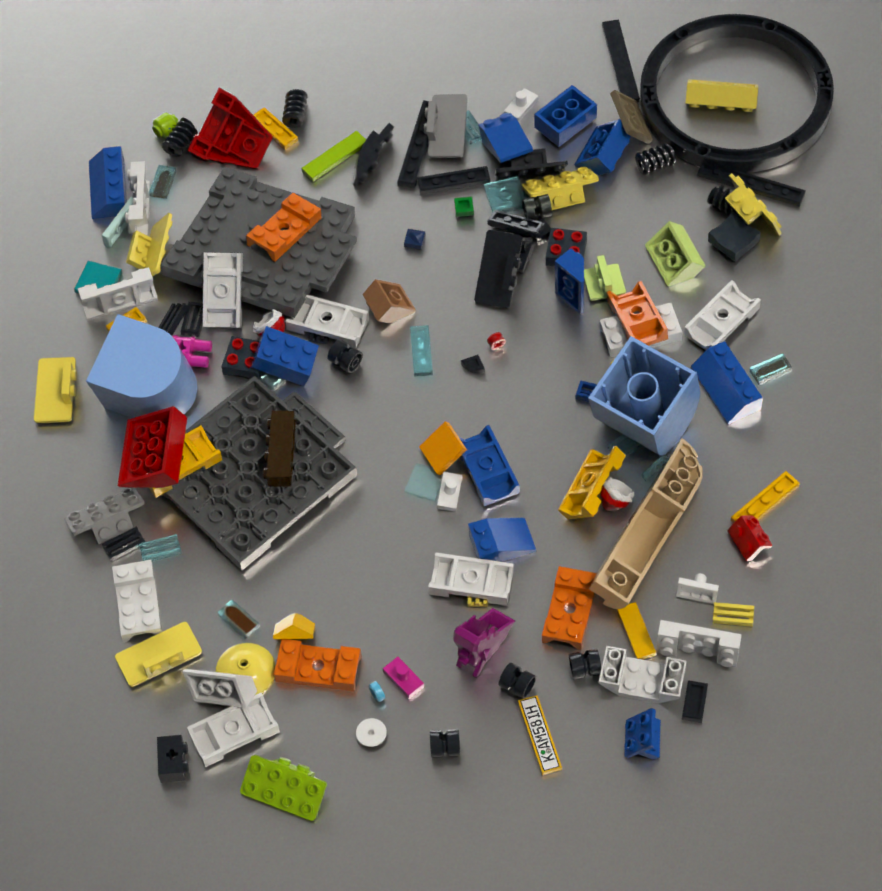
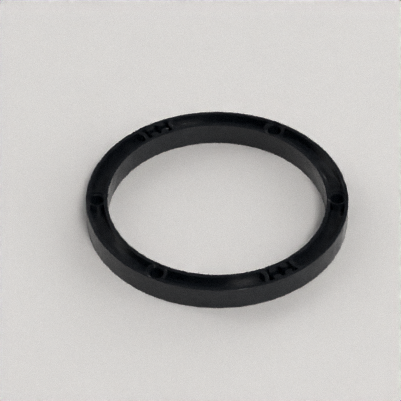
[640,14,834,173]

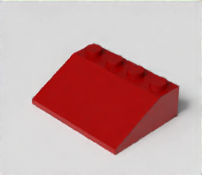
[117,406,187,488]

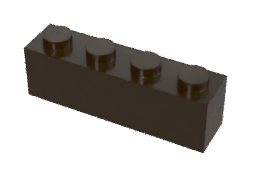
[263,411,296,487]

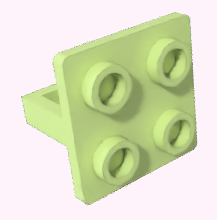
[584,255,626,301]

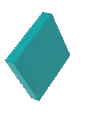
[74,261,122,294]

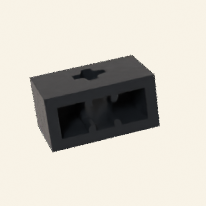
[157,735,189,783]

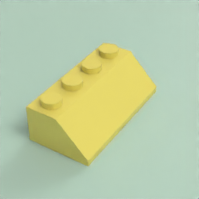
[685,79,758,112]

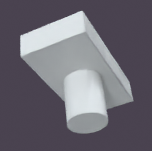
[504,88,539,122]
[437,472,462,512]
[676,573,719,604]

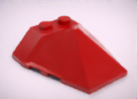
[188,87,273,168]

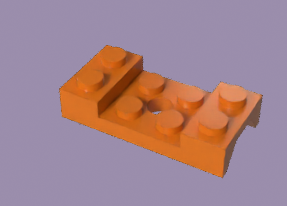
[246,193,322,262]
[607,281,668,346]
[542,566,597,650]
[274,639,362,691]

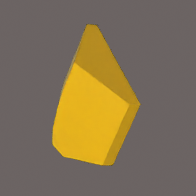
[273,613,315,639]

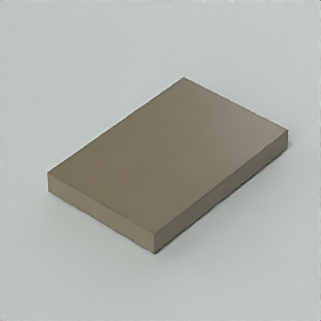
[610,90,653,144]

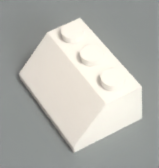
[182,669,257,708]

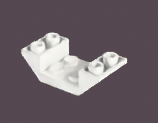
[599,646,687,704]

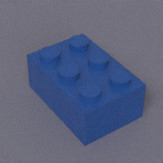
[534,85,597,147]
[251,326,319,386]

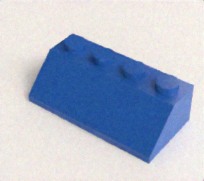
[89,146,127,219]
[691,341,763,424]

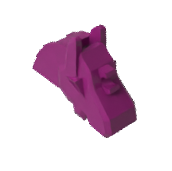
[453,608,515,678]

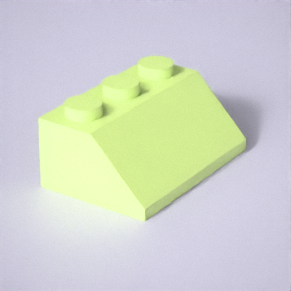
[645,221,706,287]

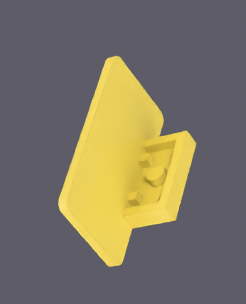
[522,167,599,210]
[725,173,782,236]
[126,213,173,277]
[34,357,77,423]
[115,622,202,687]

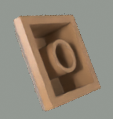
[362,279,416,323]

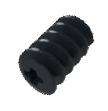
[282,89,308,128]
[162,118,198,156]
[635,143,676,173]
[707,185,741,218]

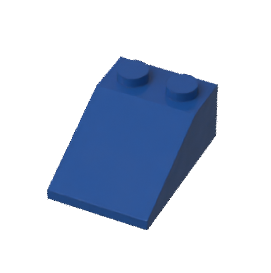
[478,113,534,163]
[468,518,537,562]

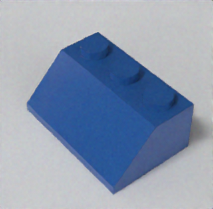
[574,119,631,175]
[555,248,584,314]

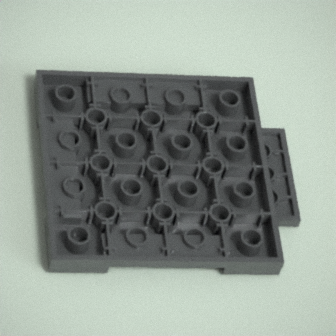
[160,167,357,318]
[162,376,357,570]

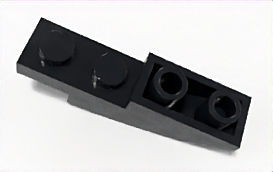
[353,123,394,187]

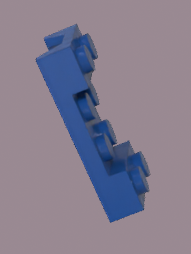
[459,425,520,506]

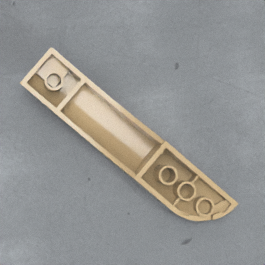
[589,438,703,609]

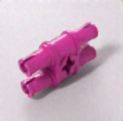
[173,335,212,368]

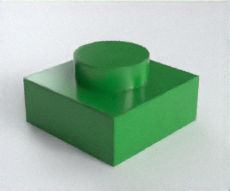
[454,197,474,217]

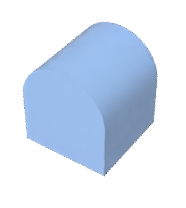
[86,314,197,418]
[588,336,700,456]

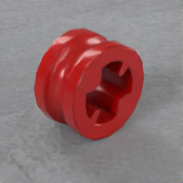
[487,332,506,350]

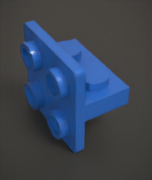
[624,708,661,760]

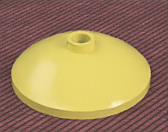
[216,643,276,695]

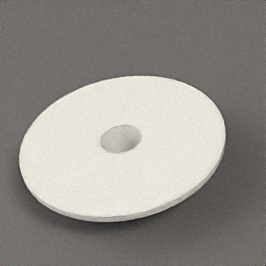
[356,718,387,747]

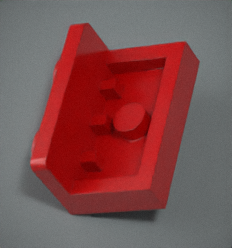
[727,515,773,561]

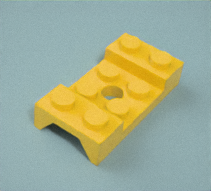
[149,425,222,498]
[558,446,626,520]

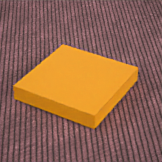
[419,421,467,475]

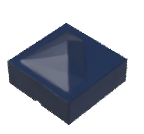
[404,229,426,249]

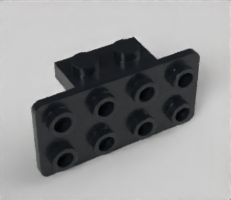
[494,148,568,179]
[474,230,523,308]

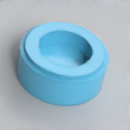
[369,681,386,702]

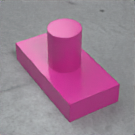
[383,657,424,699]

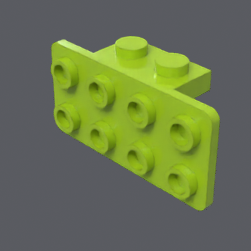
[240,755,327,821]

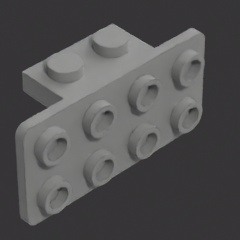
[424,94,468,158]
[65,488,145,544]

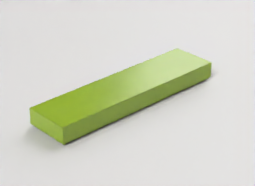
[302,130,366,182]

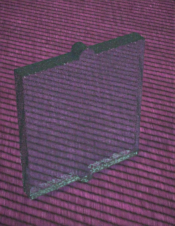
[405,463,446,501]

